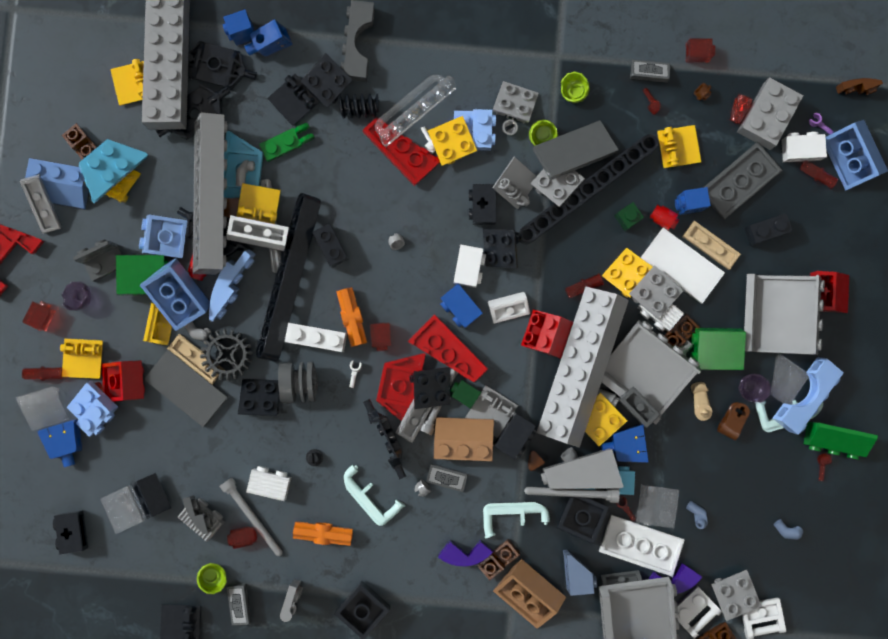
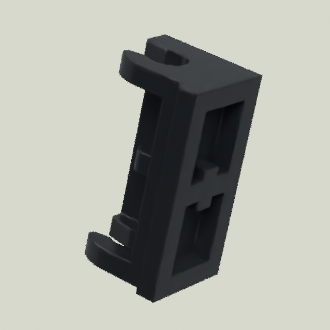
[131,473,171,519]

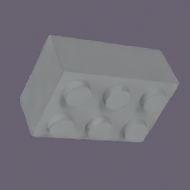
[737,77,803,150]

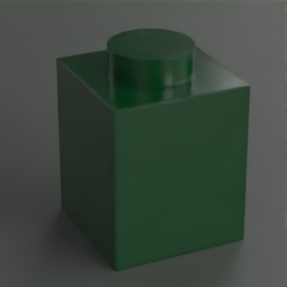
[614,202,644,231]
[450,380,481,409]

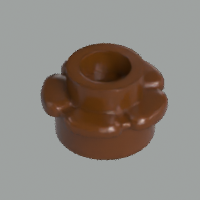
[694,83,712,100]

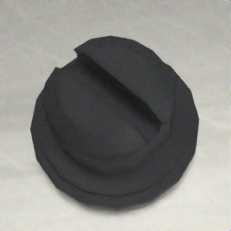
[306,449,323,466]

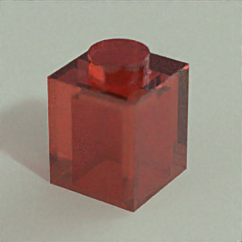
[686,38,715,63]
[22,300,56,331]
[370,323,392,351]

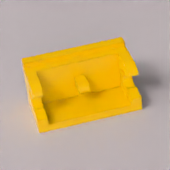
[143,303,172,345]

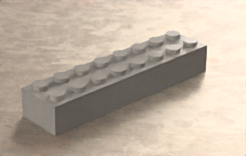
[142,0,190,130]
[193,113,227,275]
[536,287,629,448]

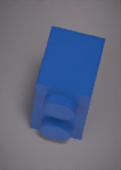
[222,9,255,46]
[675,187,711,215]
[440,284,483,329]

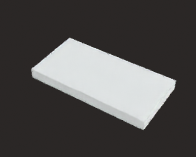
[640,228,725,304]
[599,514,685,577]

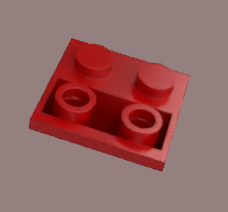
[810,271,850,313]
[521,309,573,359]

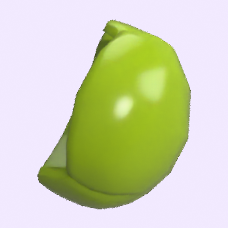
[561,72,590,103]
[529,120,558,146]
[197,563,227,594]

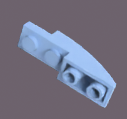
[209,250,256,321]

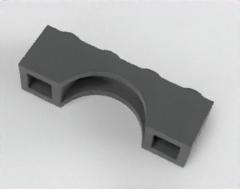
[340,0,375,82]

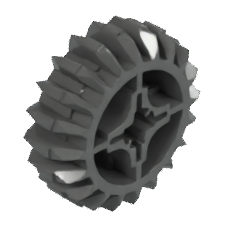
[200,329,253,381]

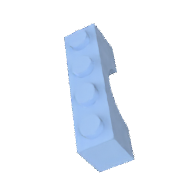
[773,357,844,435]

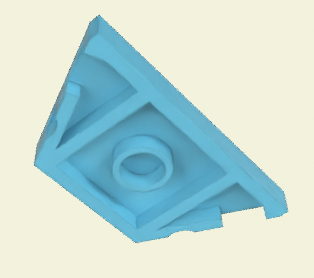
[224,131,264,198]
[79,139,148,204]

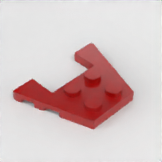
[0,224,45,296]

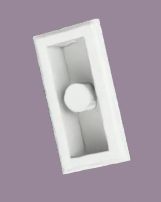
[488,292,530,324]

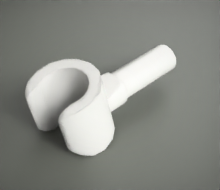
[421,126,435,154]
[349,360,362,388]

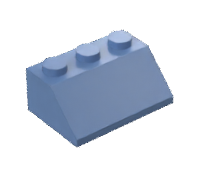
[825,120,888,190]
[25,158,89,209]
[140,258,210,331]

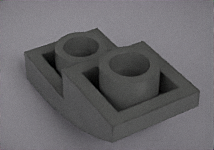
[182,495,213,534]

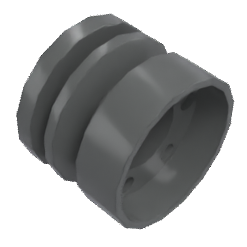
[278,362,318,404]

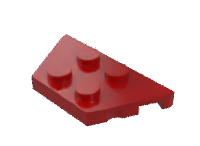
[376,353,426,421]

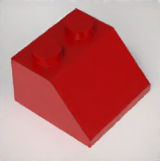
[101,360,145,401]

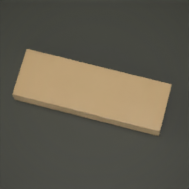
[682,221,741,270]
[167,334,225,384]

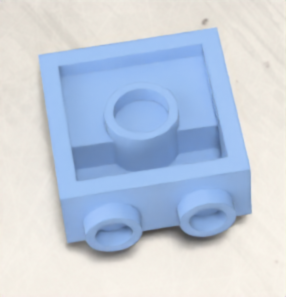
[454,109,496,151]
[139,215,187,259]
[67,380,118,437]

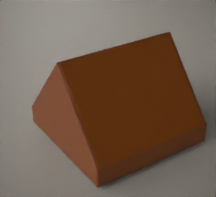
[528,450,545,471]

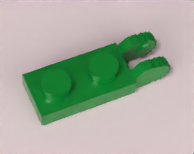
[259,123,315,162]

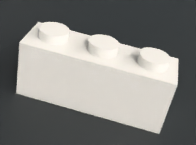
[227,215,289,251]
[285,323,347,352]

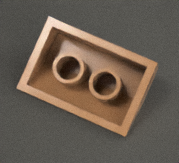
[434,417,494,461]
[493,559,566,629]

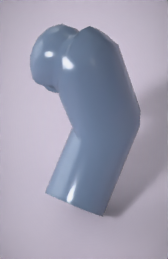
[686,501,708,529]
[773,519,803,540]

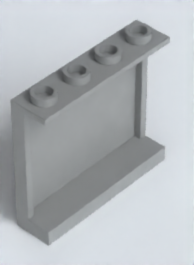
[744,274,825,355]
[602,320,701,424]
[599,577,680,639]

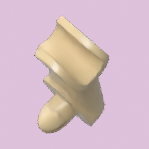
[691,382,712,421]

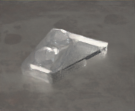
[771,353,809,404]

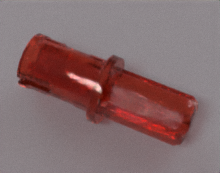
[800,160,838,189]
[565,273,604,298]
[22,366,62,381]

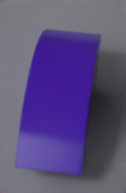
[438,540,493,566]
[648,563,702,594]

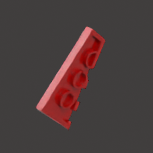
[362,117,441,186]
[408,314,489,383]

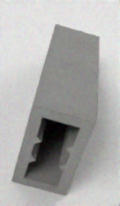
[541,448,624,489]

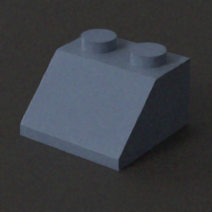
[563,550,597,596]

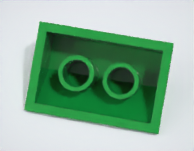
[803,422,878,460]

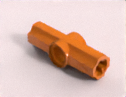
[336,287,367,347]
[293,521,353,546]

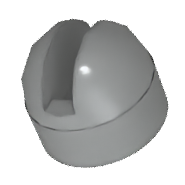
[502,120,518,135]
[388,233,405,250]
[561,447,578,462]
[414,479,431,497]

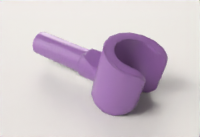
[809,113,834,135]

